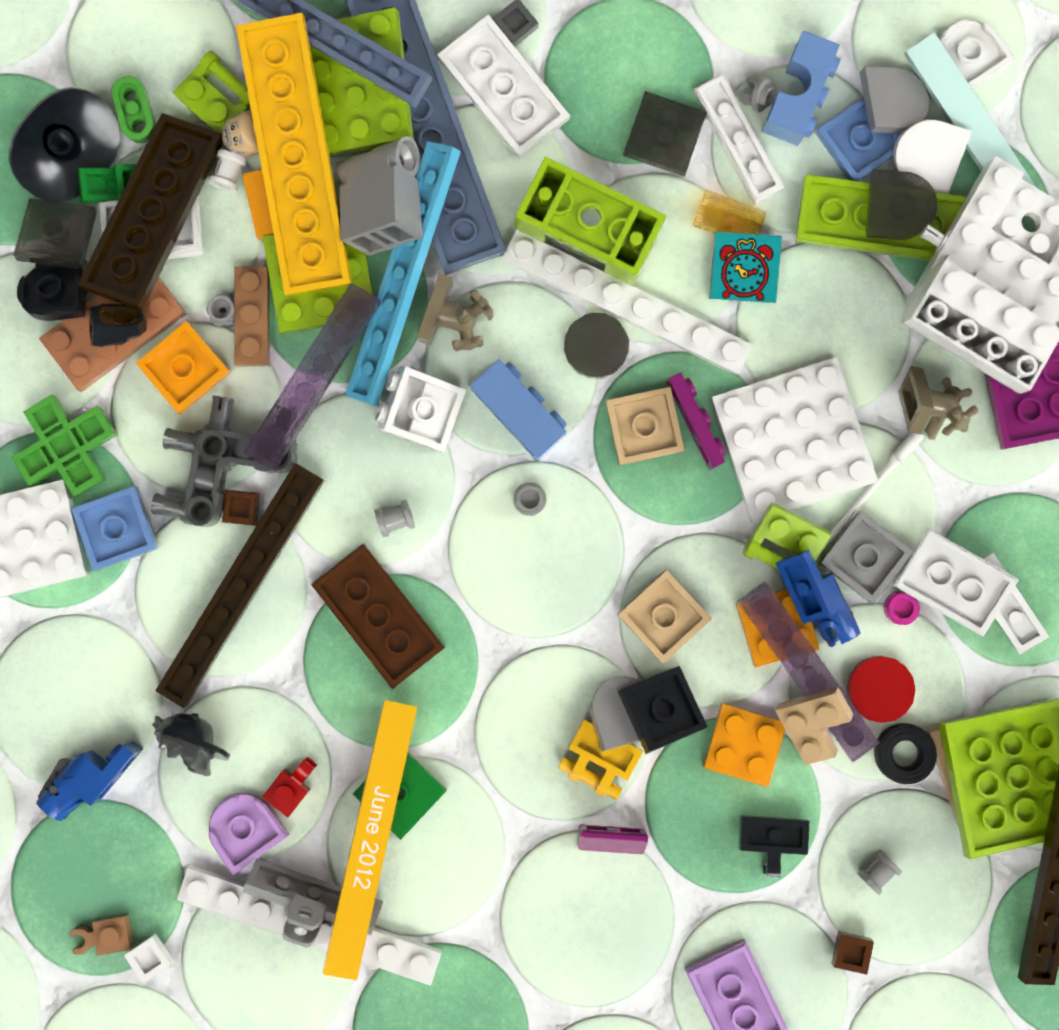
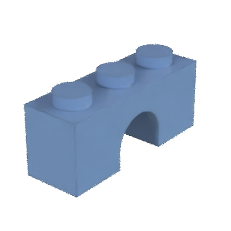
[762,30,841,146]

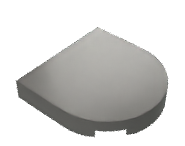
[860,66,929,133]
[590,676,641,752]

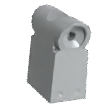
[336,136,423,256]

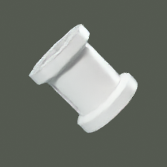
[208,149,246,193]

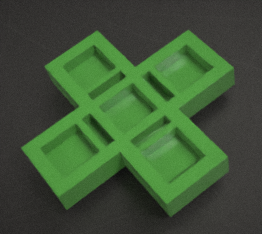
[11,395,117,497]

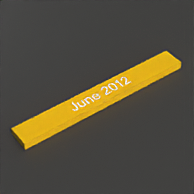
[322,700,417,981]

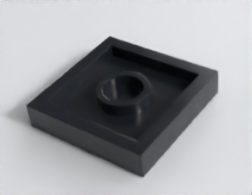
[618,666,708,754]

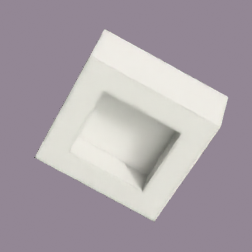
[124,933,174,984]

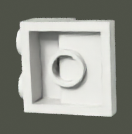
[375,366,466,452]

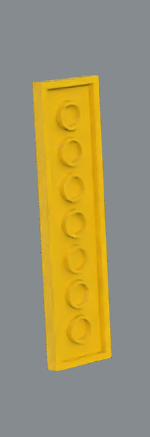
[236,13,352,296]

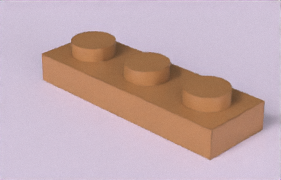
[234,266,270,367]

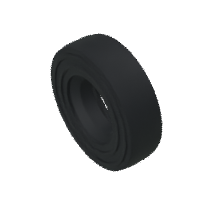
[874,723,937,784]

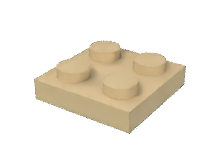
[605,386,685,466]
[617,570,712,664]

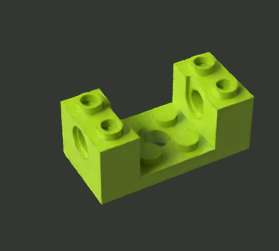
[515,156,666,286]

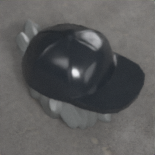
[152,713,231,776]

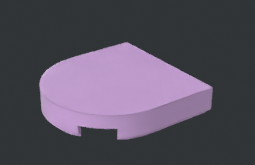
[209,793,290,875]

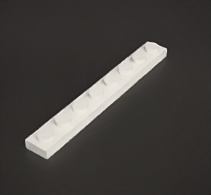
[502,230,753,376]
[177,865,442,986]

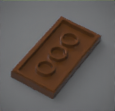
[311,544,445,689]

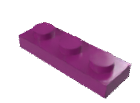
[666,373,726,470]

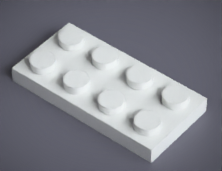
[437,15,570,159]

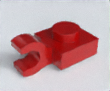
[262,757,317,818]

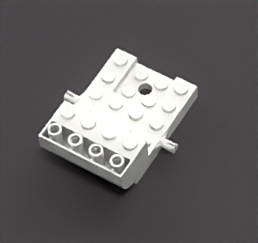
[901,156,1059,394]

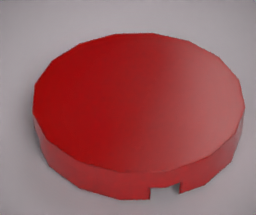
[847,656,916,723]

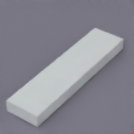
[693,73,785,205]

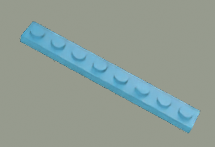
[345,141,461,407]

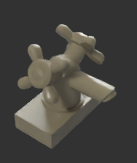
[417,273,493,351]
[898,366,978,440]

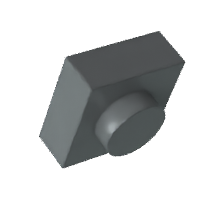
[493,0,539,47]

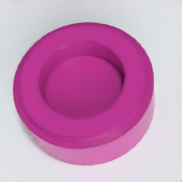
[884,592,920,625]

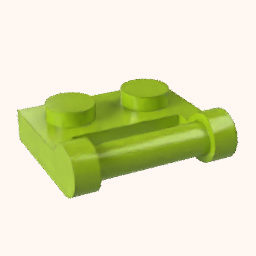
[172,51,251,134]
[742,501,831,569]

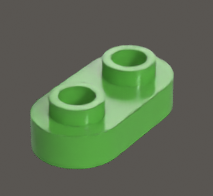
[111,76,156,143]

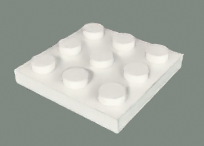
[0,479,90,598]

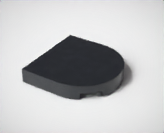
[17,255,87,321]

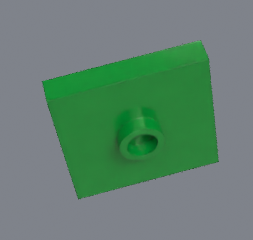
[353,752,447,840]

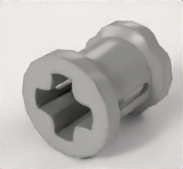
[374,500,415,538]
[857,850,902,895]

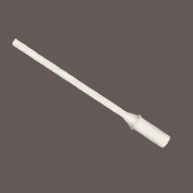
[822,433,924,551]

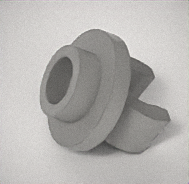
[738,77,775,112]

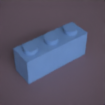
[470,359,567,462]

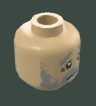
[222,110,259,158]

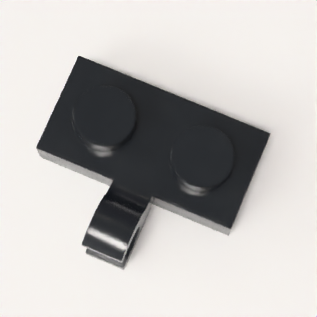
[739,815,809,877]

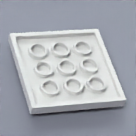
[710,357,879,523]

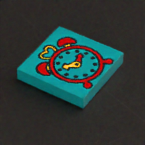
[709,232,782,303]

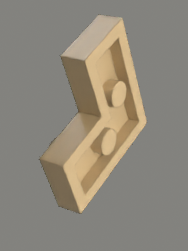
[775,686,853,765]

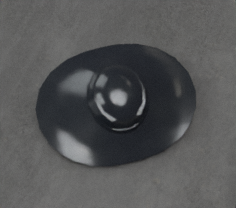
[8,87,120,202]

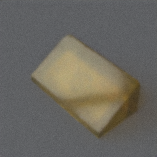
[692,190,766,235]

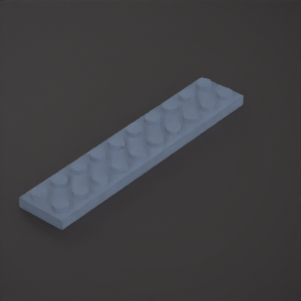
[346,0,506,275]

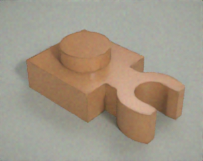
[70,913,134,956]

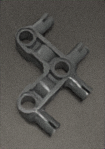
[151,395,299,527]

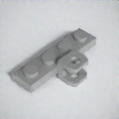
[243,858,383,947]

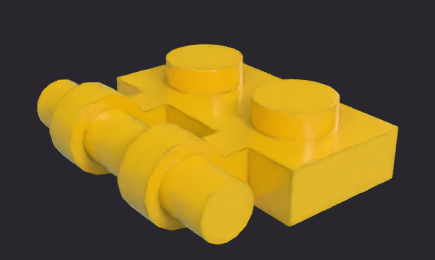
[557,718,643,800]

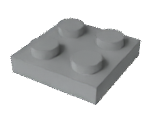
[818,511,914,604]

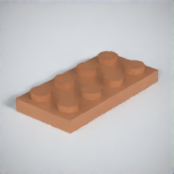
[39,277,187,392]

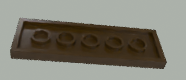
[77,113,223,311]

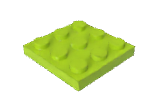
[262,234,375,335]

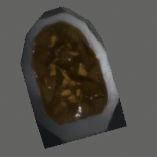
[89,304,147,347]

